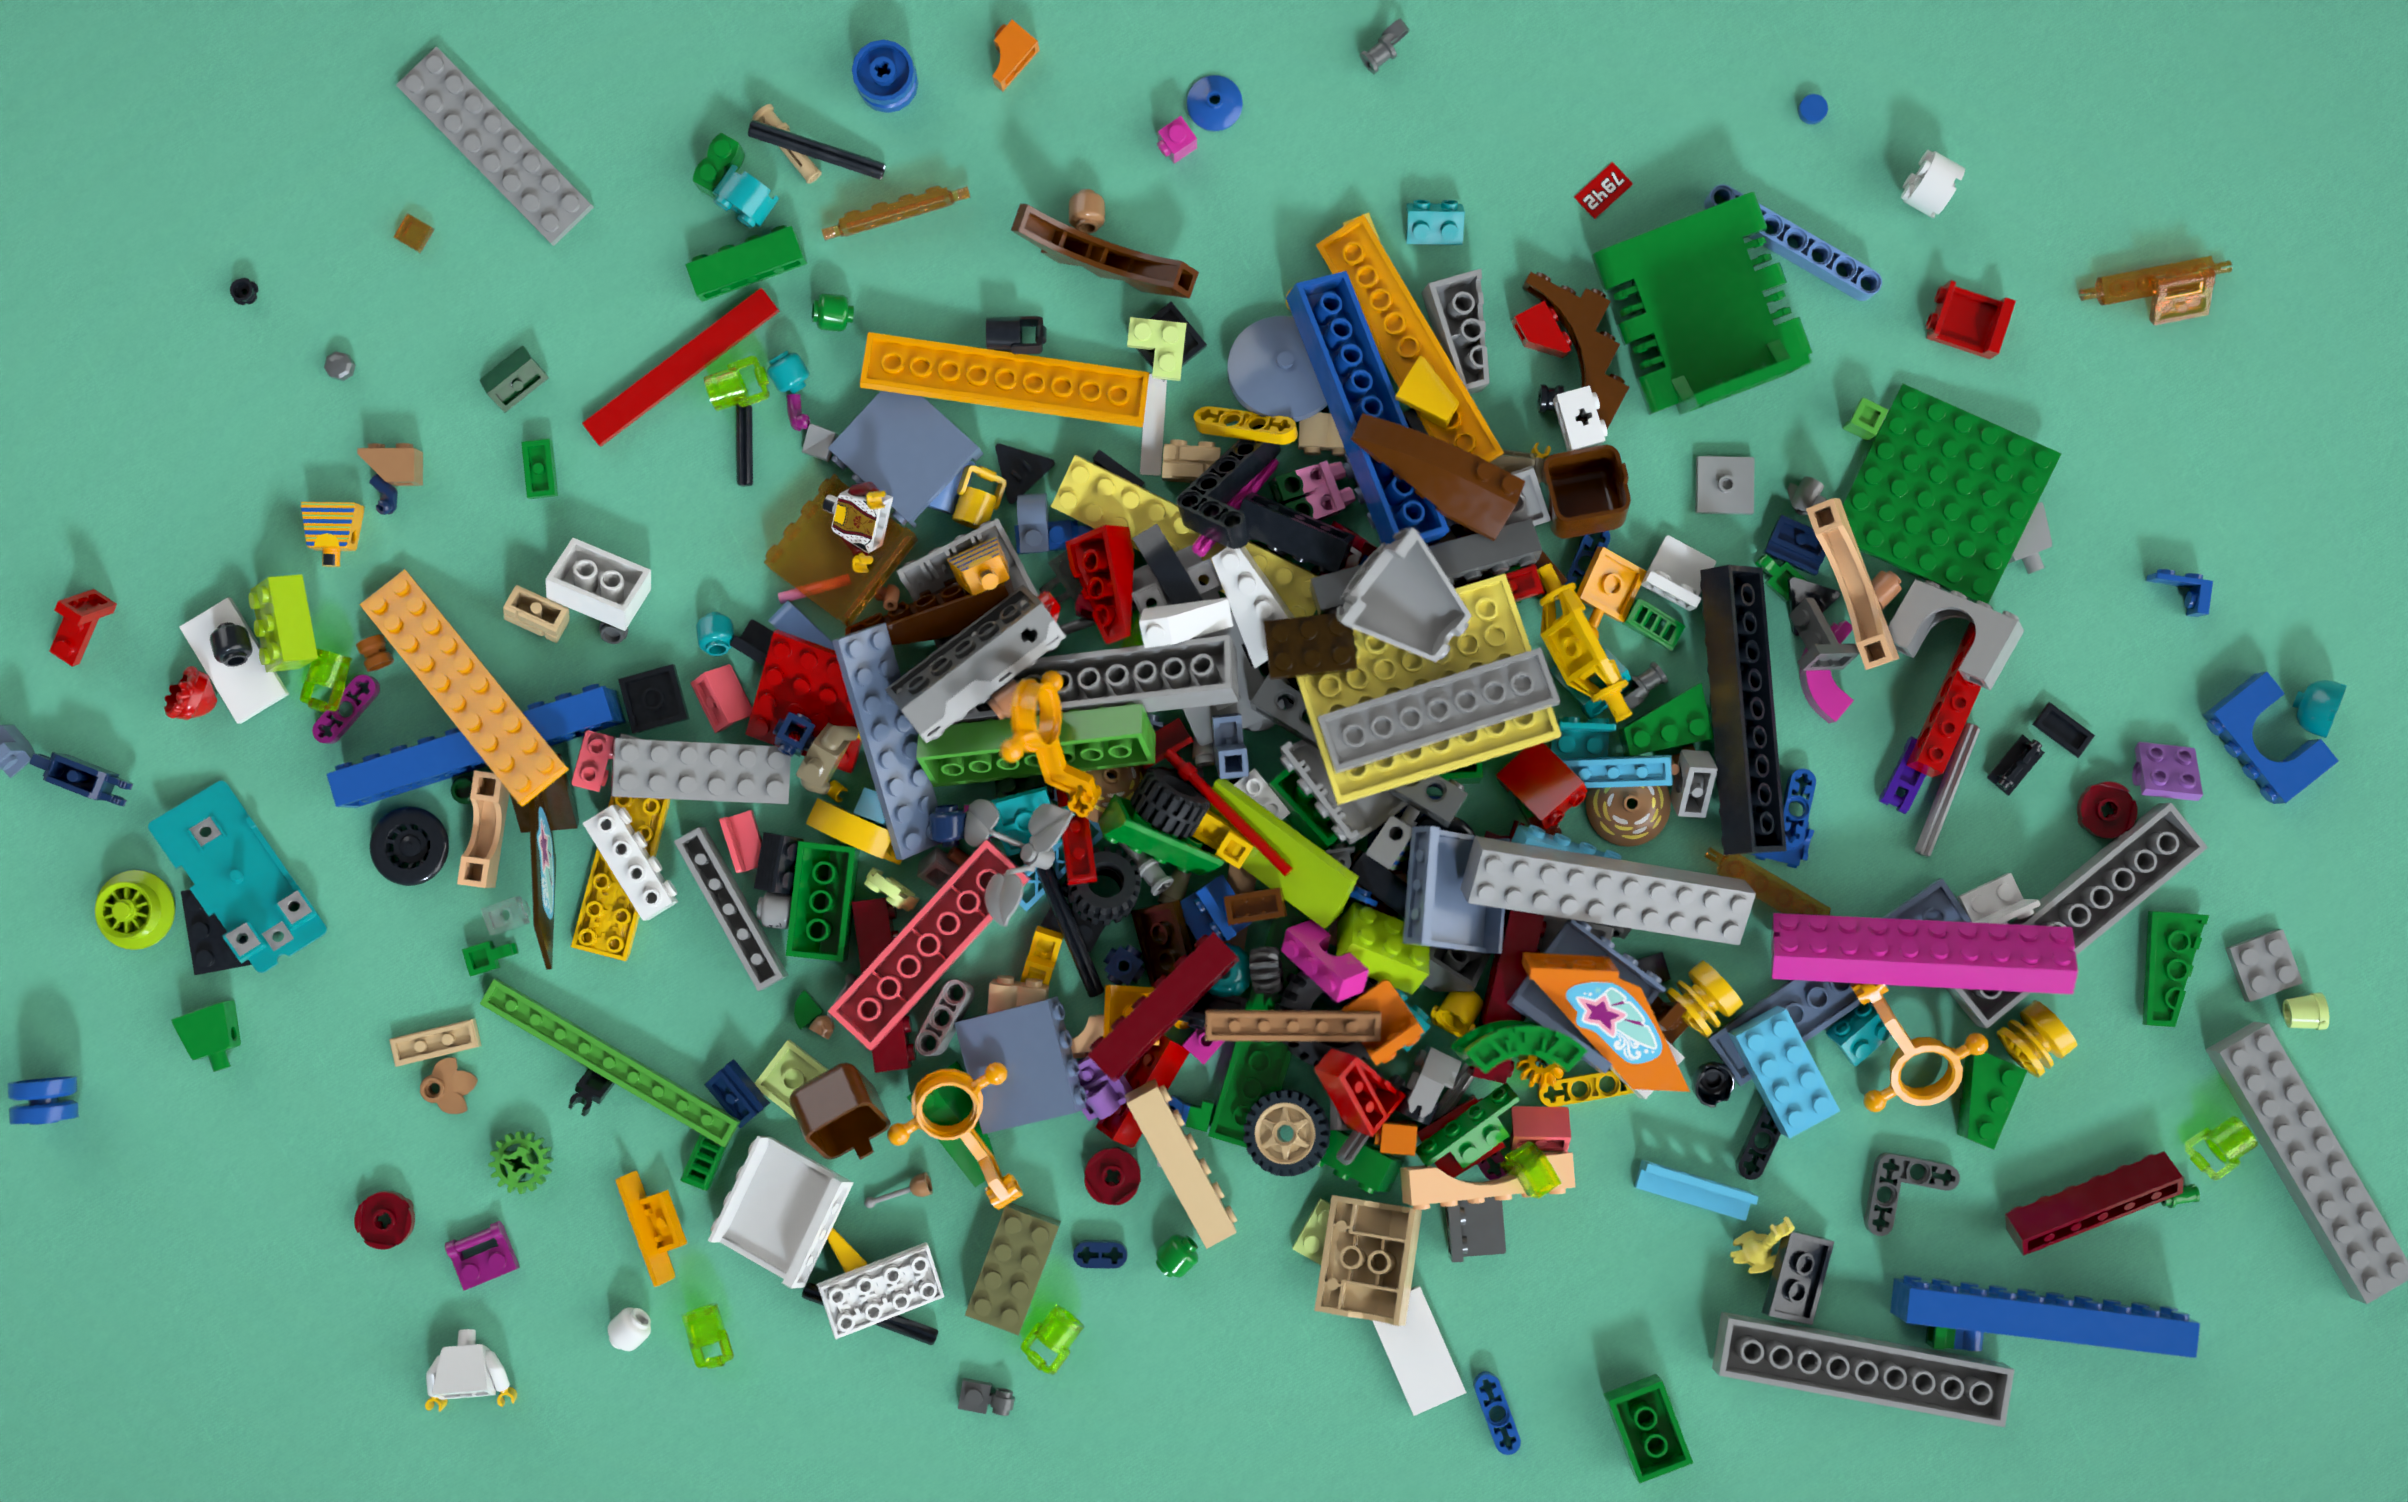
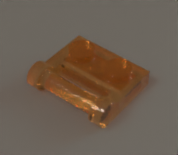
[2149,266,2215,325]

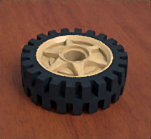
[1243,1090,1331,1176]

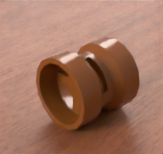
[356,634,394,672]

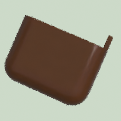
[1540,445,1631,539]
[790,1063,891,1160]

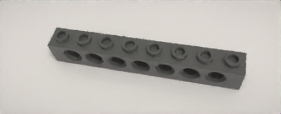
[1251,674,1468,828]

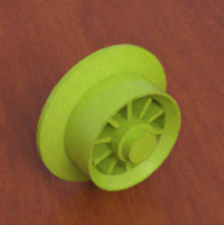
[95,870,175,950]

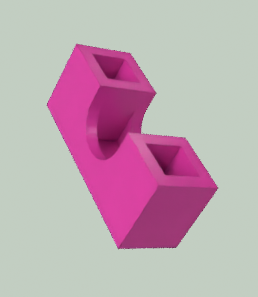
[1281,919,1369,1002]

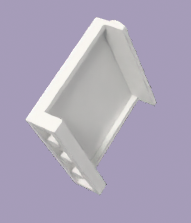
[708,1136,854,1288]

